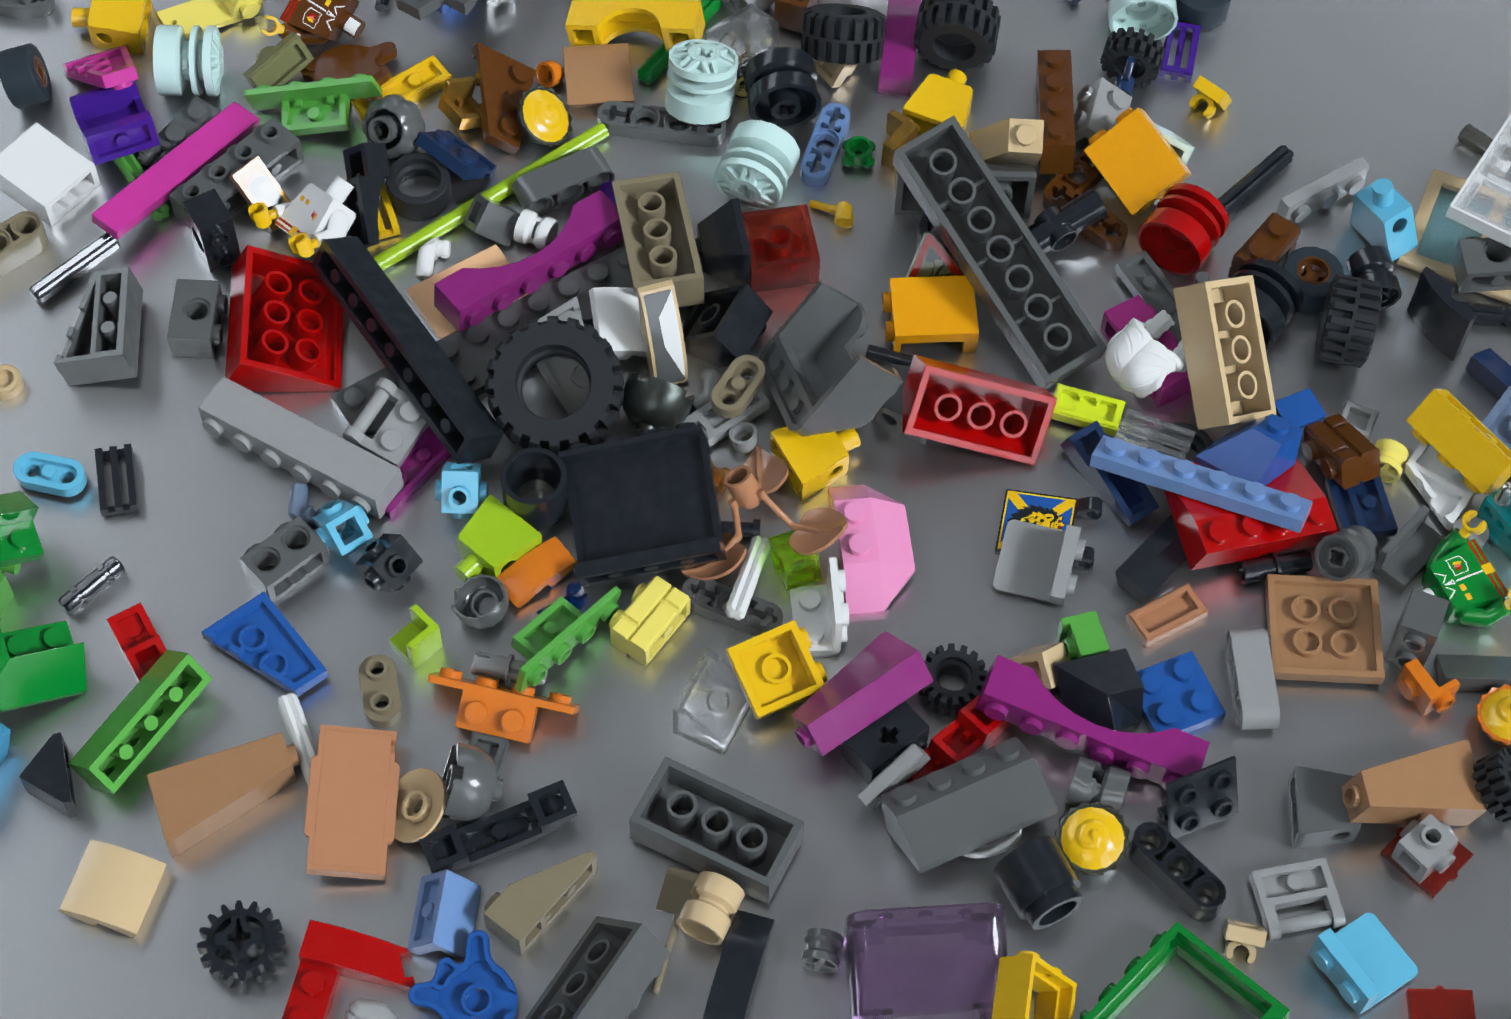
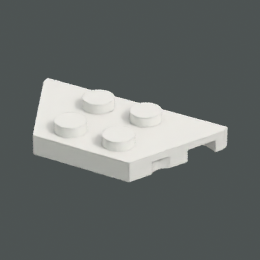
[1403,420,1482,531]

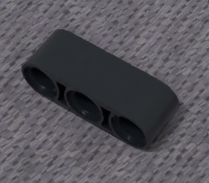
[1128,822,1226,923]

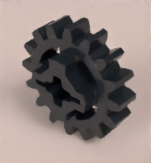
[197,900,286,988]

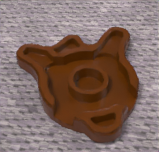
[301,42,397,105]

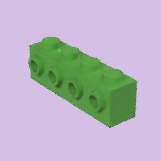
[68,650,212,794]

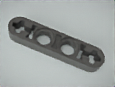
[597,101,726,147]

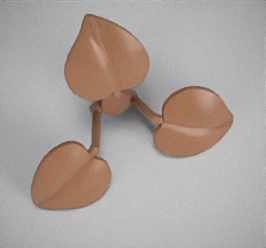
[681,445,848,580]

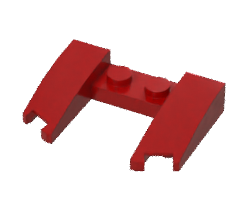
[282,920,415,1019]

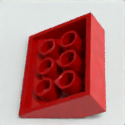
[225,245,344,392]
[1164,458,1338,570]

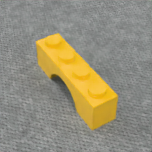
[565,0,705,52]

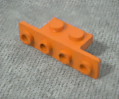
[427,667,580,743]

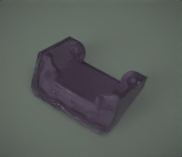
[843,902,1008,1019]

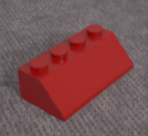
[902,354,1057,466]

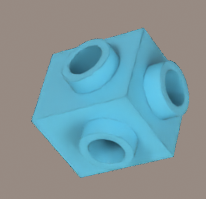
[435,462,488,519]
[312,499,373,556]

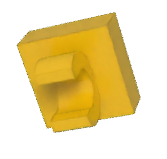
[1189,75,1232,119]

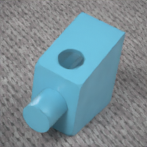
[1350,178,1418,262]

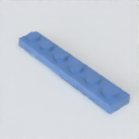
[1090,435,1313,533]

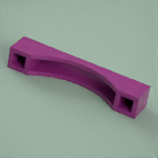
[434,190,623,333]
[975,655,1210,790]

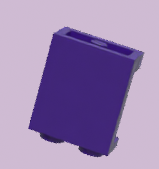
[69,81,160,166]

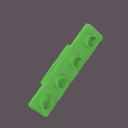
[244,74,382,136]
[510,586,622,693]

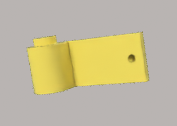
[156,0,263,39]

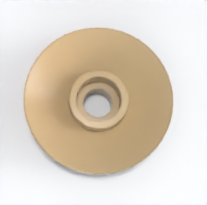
[394,768,447,843]

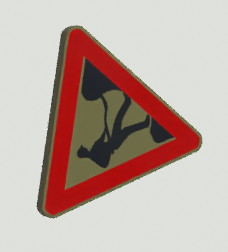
[906,231,965,277]

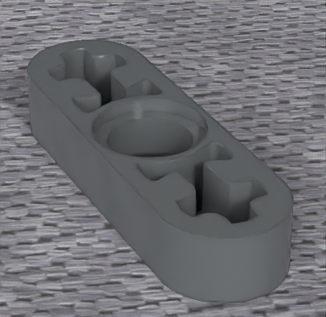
[682,578,783,637]

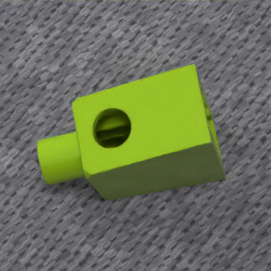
[453,494,542,582]

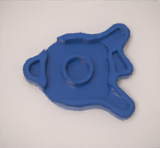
[408,930,518,1019]

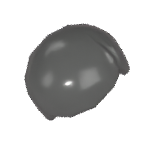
[451,574,509,630]

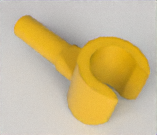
[809,199,854,228]

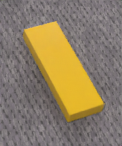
[350,55,452,122]

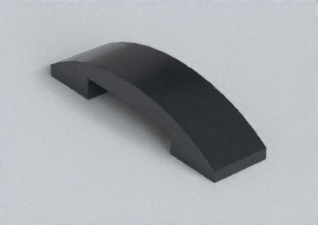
[418,780,578,873]
[703,910,775,1019]

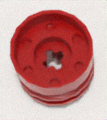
[1137,183,1230,276]

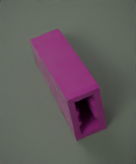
[791,631,934,756]

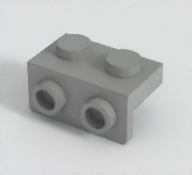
[1074,77,1132,143]

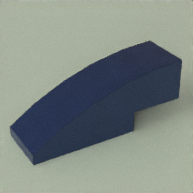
[1060,421,1160,526]

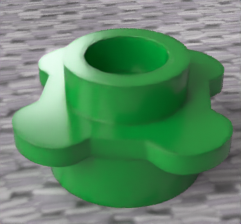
[842,136,876,169]

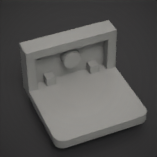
[993,519,1086,606]

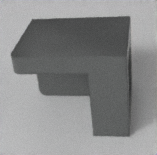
[462,193,520,246]

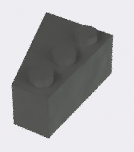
[53,266,143,386]

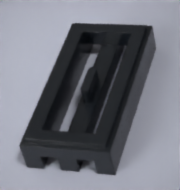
[95,443,139,517]

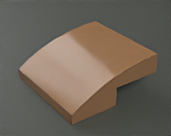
[563,43,634,109]

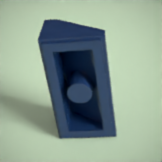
[1465,348,1511,399]

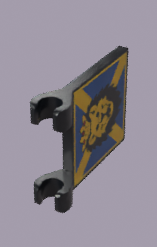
[995,489,1103,571]

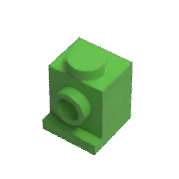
[1056,611,1110,660]

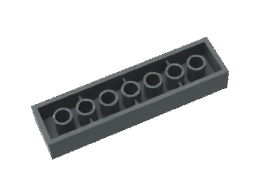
[892,116,1107,391]

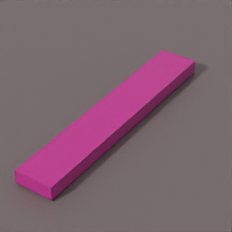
[91,102,259,240]

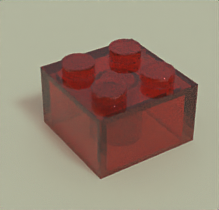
[742,204,820,292]

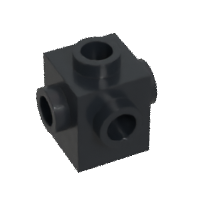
[355,533,423,592]

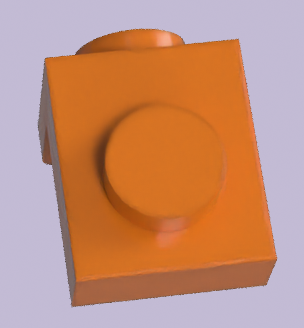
[1396,658,1461,716]

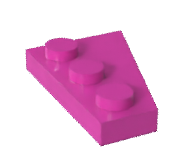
[62,45,139,90]

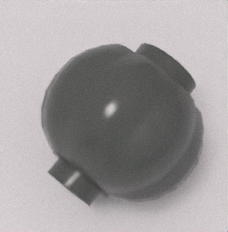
[362,94,426,159]

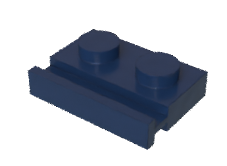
[415,129,497,180]
[1324,475,1398,539]

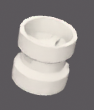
[513,209,559,250]

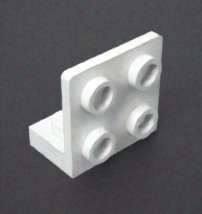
[789,557,849,658]

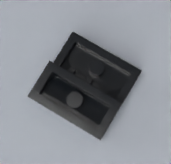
[1407,266,1477,361]

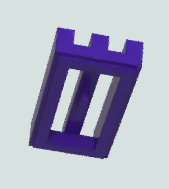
[1158,22,1201,83]

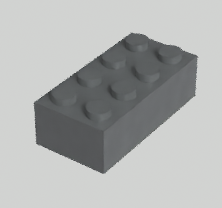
[629,756,804,904]

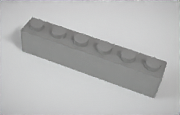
[197,377,404,519]

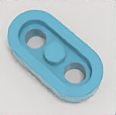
[13,451,87,497]

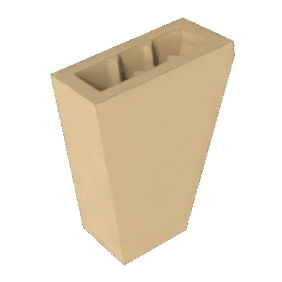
[969,118,1044,169]

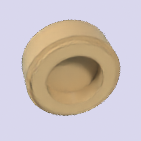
[0,364,24,401]

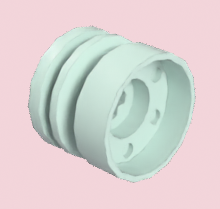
[1106,0,1178,41]
[153,24,224,96]
[665,39,738,125]
[714,120,800,211]

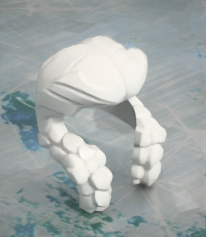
[1104,310,1187,398]

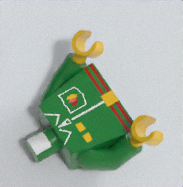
[1421,510,1511,628]

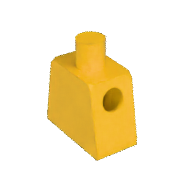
[71,0,153,55]
[902,69,973,136]
[770,426,861,502]

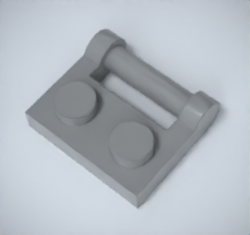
[342,377,428,468]
[1249,857,1346,941]

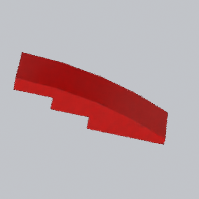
[907,694,1011,783]

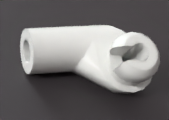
[415,237,451,280]

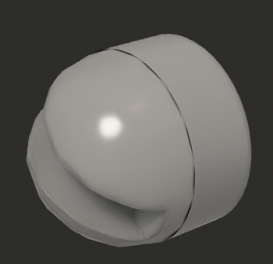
[729,422,759,454]

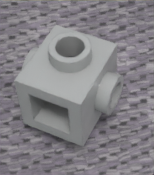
[1391,813,1459,884]

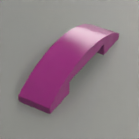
[878,0,921,97]

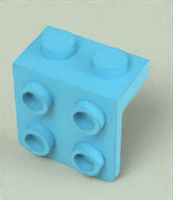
[1309,912,1418,1016]

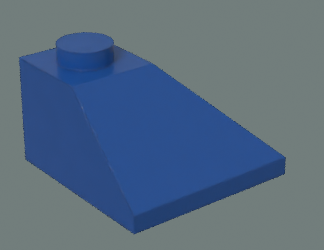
[1194,414,1303,486]

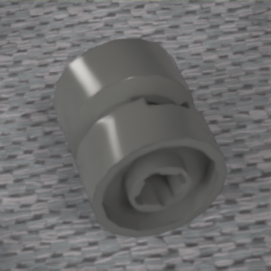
[1314,525,1379,581]
[1065,756,1132,814]

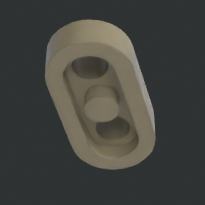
[711,355,765,418]
[359,654,402,728]

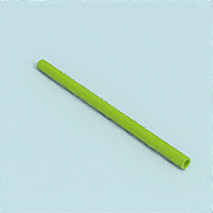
[373,122,609,271]

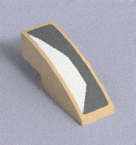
[637,280,689,384]

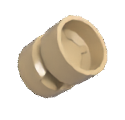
[676,871,745,946]

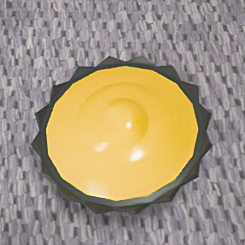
[517,84,573,148]
[1054,801,1131,876]

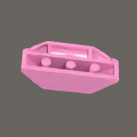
[827,484,915,618]

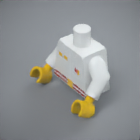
[248,175,356,258]

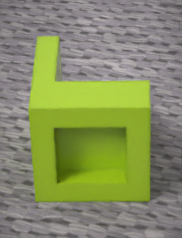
[389,604,443,670]

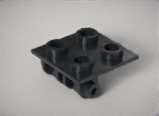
[1157,756,1239,839]

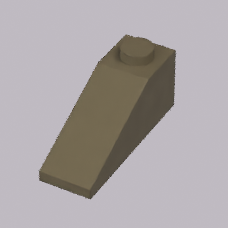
[483,850,598,956]

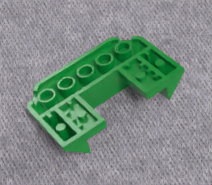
[0,491,87,712]

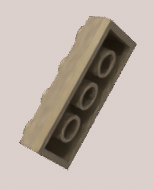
[612,172,705,307]

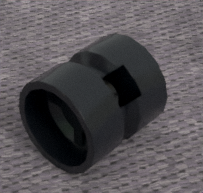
[1346,246,1402,310]

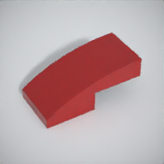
[106,602,166,681]

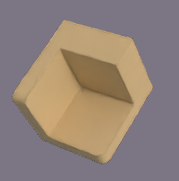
[1011,641,1069,689]

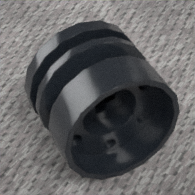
[1232,258,1304,350]

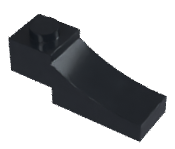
[343,142,390,248]

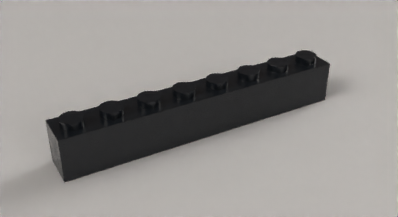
[311,236,505,464]

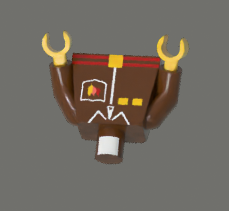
[259,0,366,46]

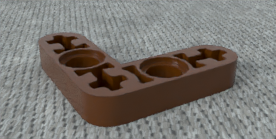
[1042,143,1128,252]

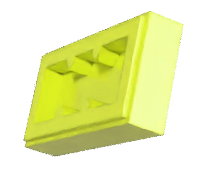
[1051,383,1126,437]

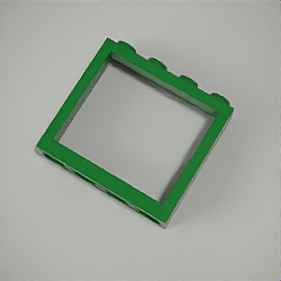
[1080,922,1290,1019]

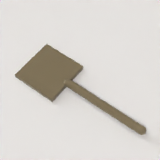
[652,866,699,994]

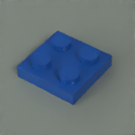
[1137,651,1226,733]

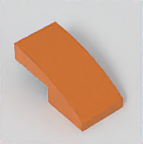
[496,536,578,609]

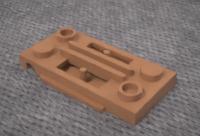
[304,724,400,881]

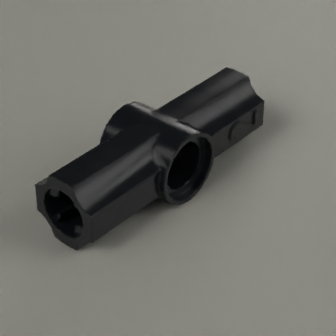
[1028,189,1107,253]

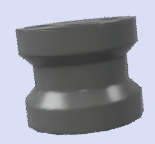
[800,928,844,973]

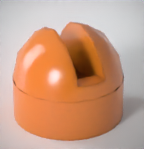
[535,60,564,88]

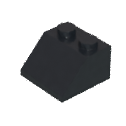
[682,284,773,368]

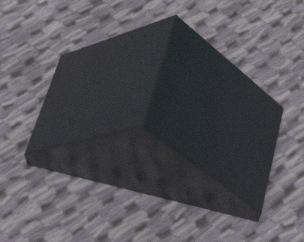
[19,732,78,818]

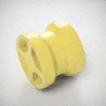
[1374,439,1409,483]

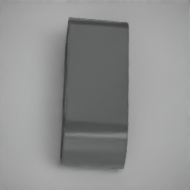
[512,147,615,217]

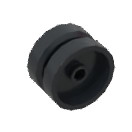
[743,47,822,130]

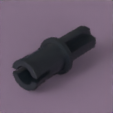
[1238,551,1313,584]

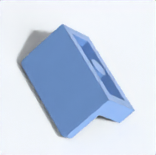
[407,869,481,960]

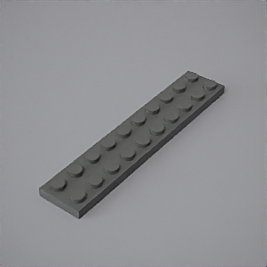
[331,245,633,439]

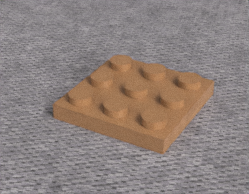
[1265,574,1385,685]

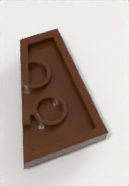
[471,42,535,155]

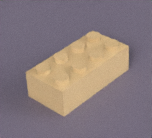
[1173,275,1277,430]

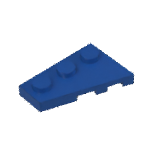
[201,592,328,697]

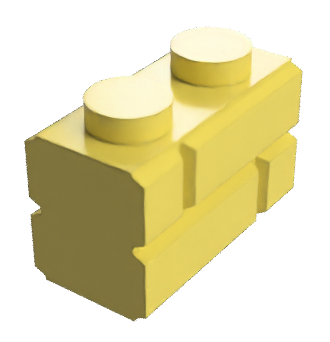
[609,576,691,666]

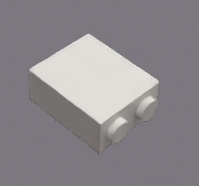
[0,122,100,227]

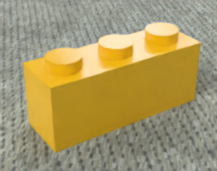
[1406,389,1511,494]

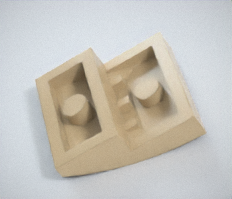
[58,839,167,938]

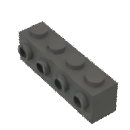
[169,117,304,228]

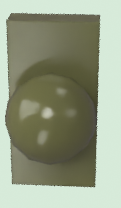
[243,31,315,89]

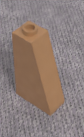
[147,732,300,857]
[1341,740,1488,826]

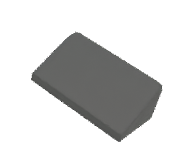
[1435,654,1511,692]

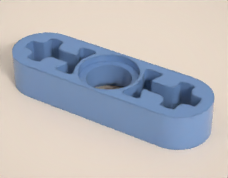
[800,103,850,188]

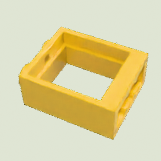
[991,951,1077,1019]

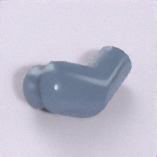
[288,483,321,530]

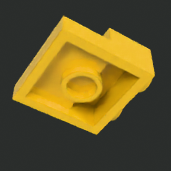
[725,620,828,720]

